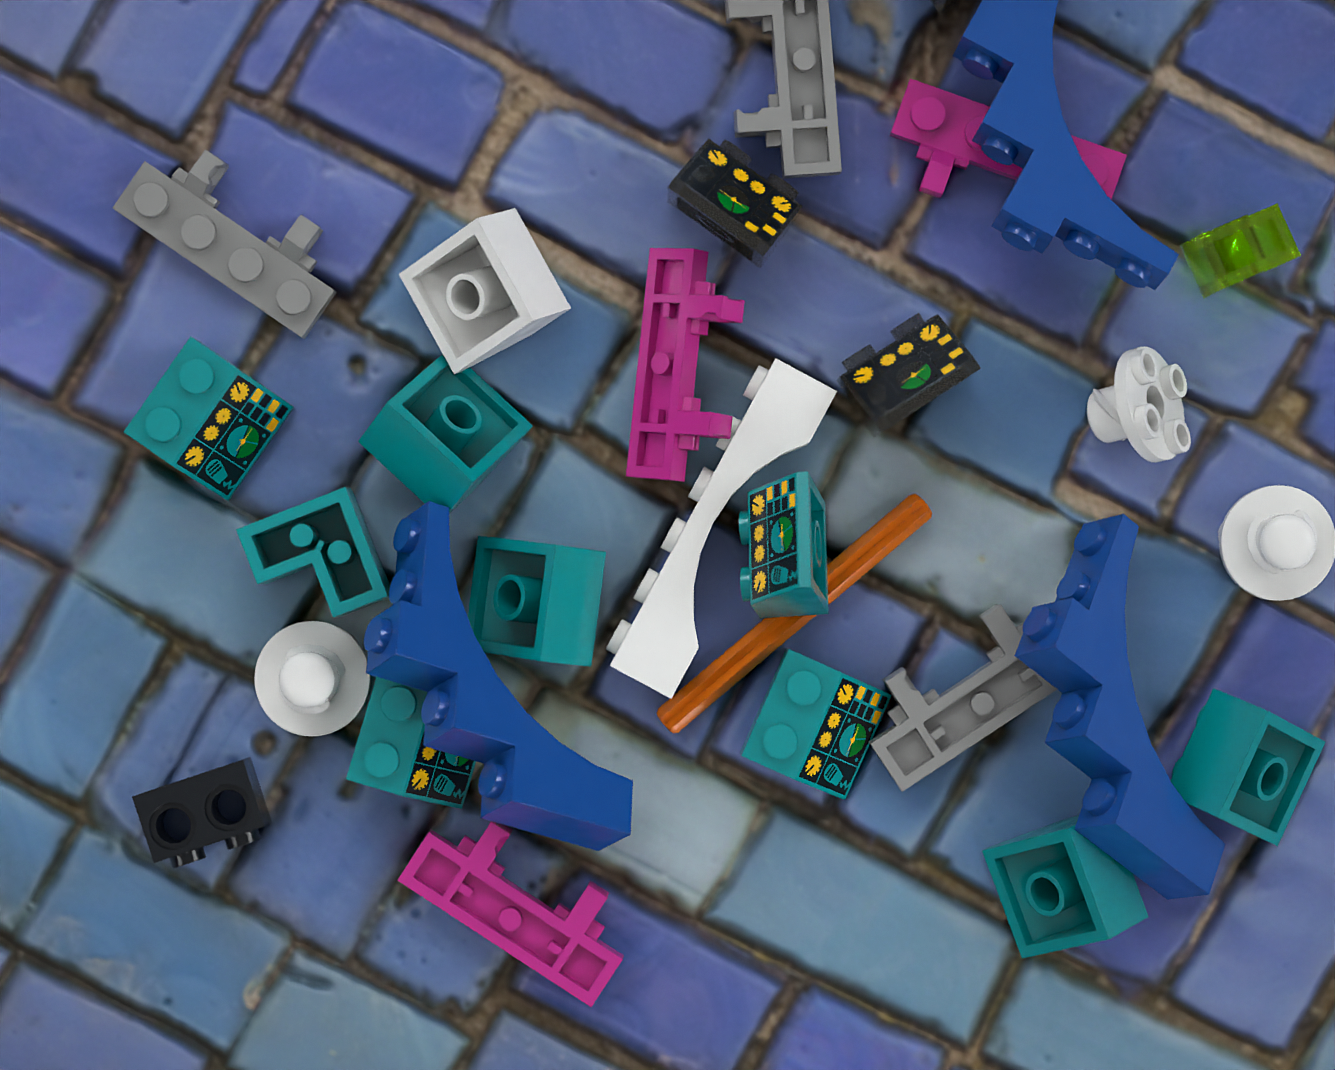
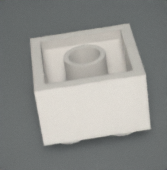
[399,208,571,374]

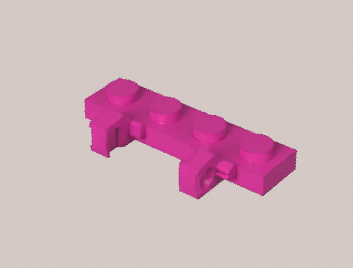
[889,78,1127,199]
[626,248,745,482]
[397,821,624,1007]

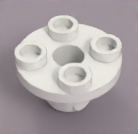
[1087,346,1191,463]
[1218,485,1335,601]
[254,621,371,736]

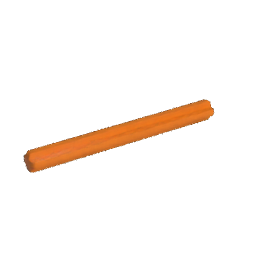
[656,494,933,734]

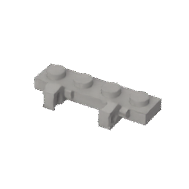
[725,0,842,179]
[113,150,337,340]
[868,604,1057,792]

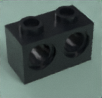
[132,757,272,868]

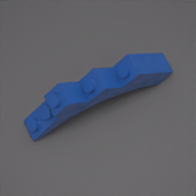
[953,0,1179,290]
[364,501,633,851]
[1015,514,1225,900]

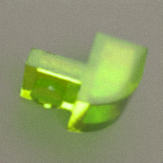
[1180,203,1301,299]

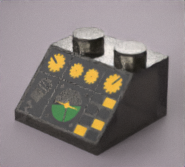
[667,138,803,268]
[837,313,981,438]

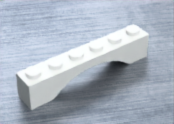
[606,358,837,699]

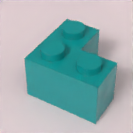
[236,487,390,617]

